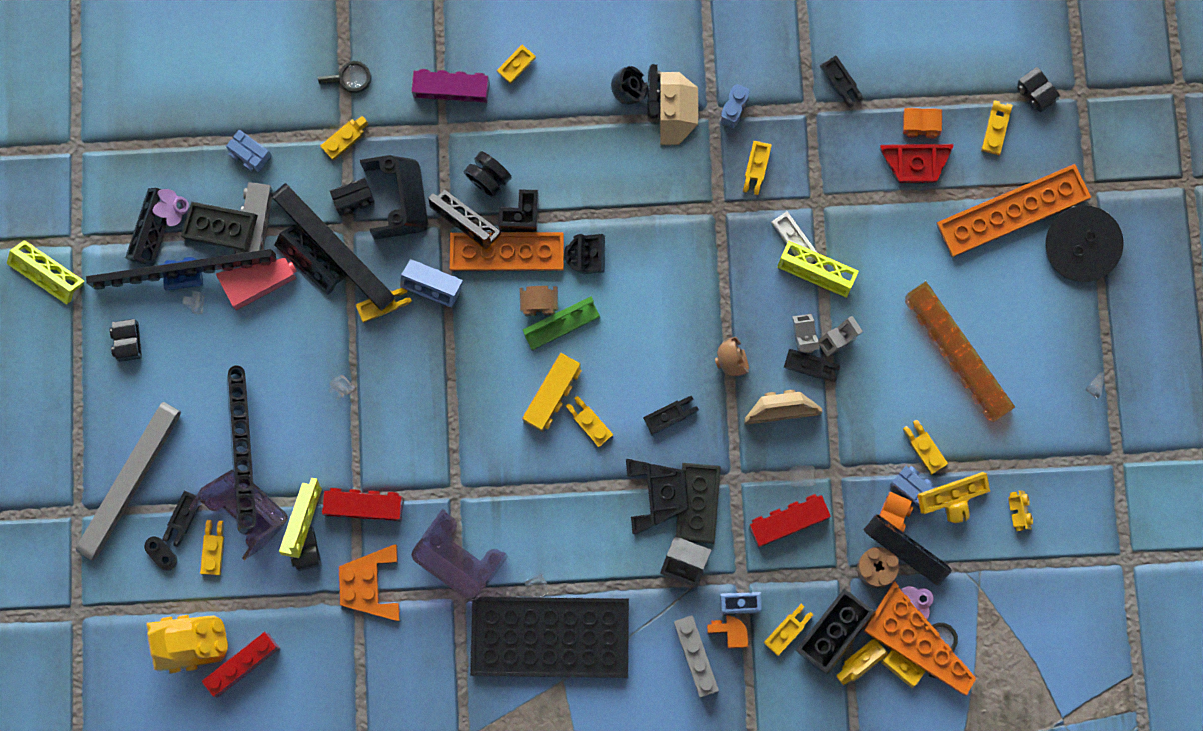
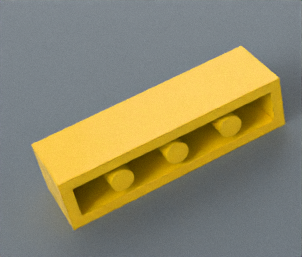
[522,352,582,432]

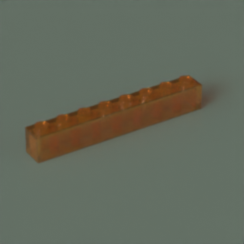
[905,281,1015,423]

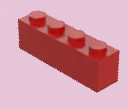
[322,488,404,522]
[749,494,831,548]
[202,632,280,698]

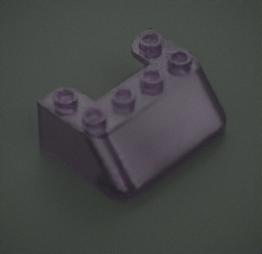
[412,509,508,599]

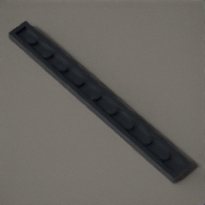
[86,249,277,290]

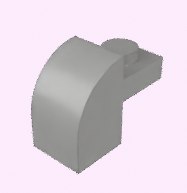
[792,314,819,353]
[818,316,863,357]

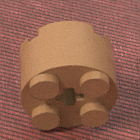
[519,286,558,316]
[857,547,899,588]

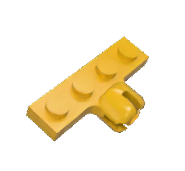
[917,472,990,523]

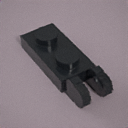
[820,55,863,108]
[647,64,661,120]
[783,349,840,382]
[643,396,699,435]
[162,490,203,547]

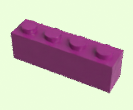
[412,69,489,103]

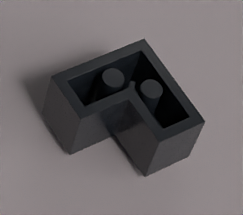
[498,189,539,232]

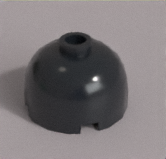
[611,66,648,105]

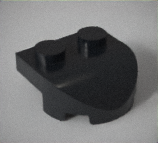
[564,234,605,274]

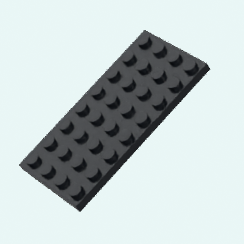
[470,597,629,678]

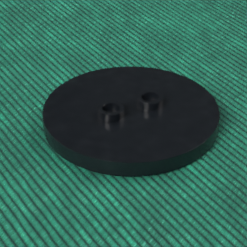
[1045,205,1124,282]

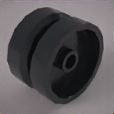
[463,151,512,198]

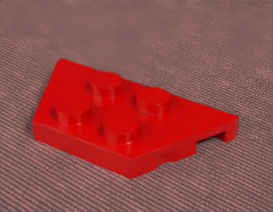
[880,144,954,183]

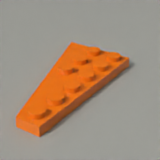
[864,581,976,696]

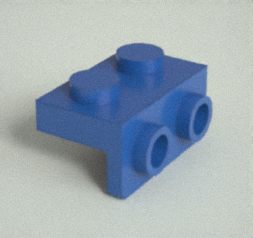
[159,257,203,291]

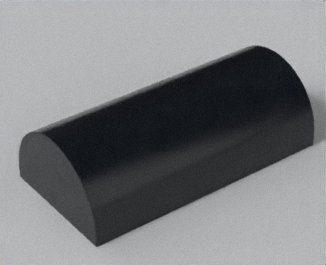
[796,589,876,675]

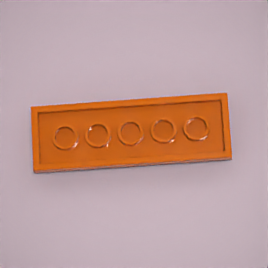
[450,232,564,271]

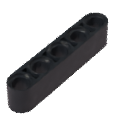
[863,514,952,586]

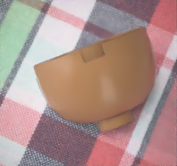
[715,337,749,376]

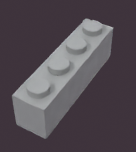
[234,182,274,254]
[674,615,719,698]

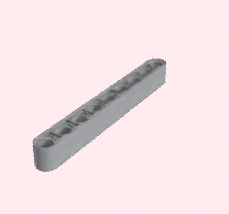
[76,402,181,561]

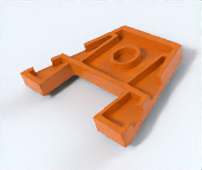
[339,544,400,621]

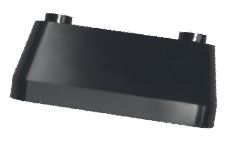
[360,155,429,240]

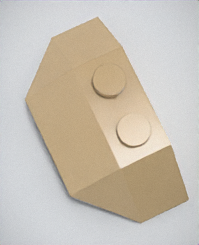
[660,72,698,145]
[744,390,822,425]

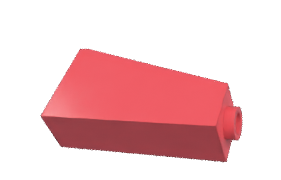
[216,258,297,310]

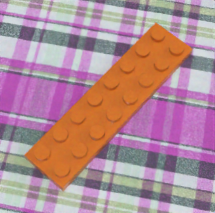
[936,164,1091,258]

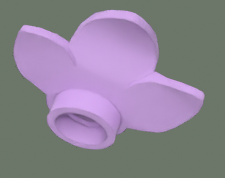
[153,189,189,226]
[901,586,934,619]

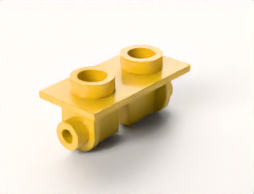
[1008,490,1033,532]

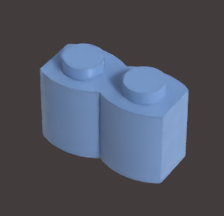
[721,84,749,129]

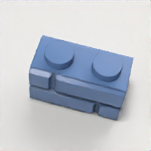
[226,130,272,172]
[890,466,935,510]
[720,592,762,615]

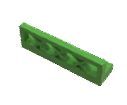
[523,296,600,351]

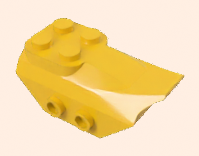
[147,615,228,674]

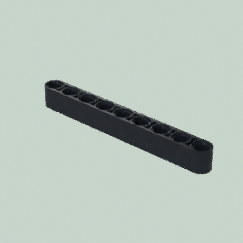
[271,183,396,311]
[227,365,256,535]

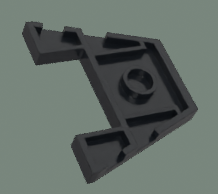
[626,459,689,535]

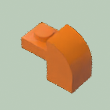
[707,616,748,649]

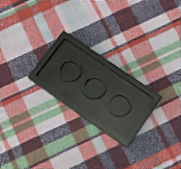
[181,201,258,252]
[676,463,721,544]

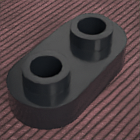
[144,536,178,571]

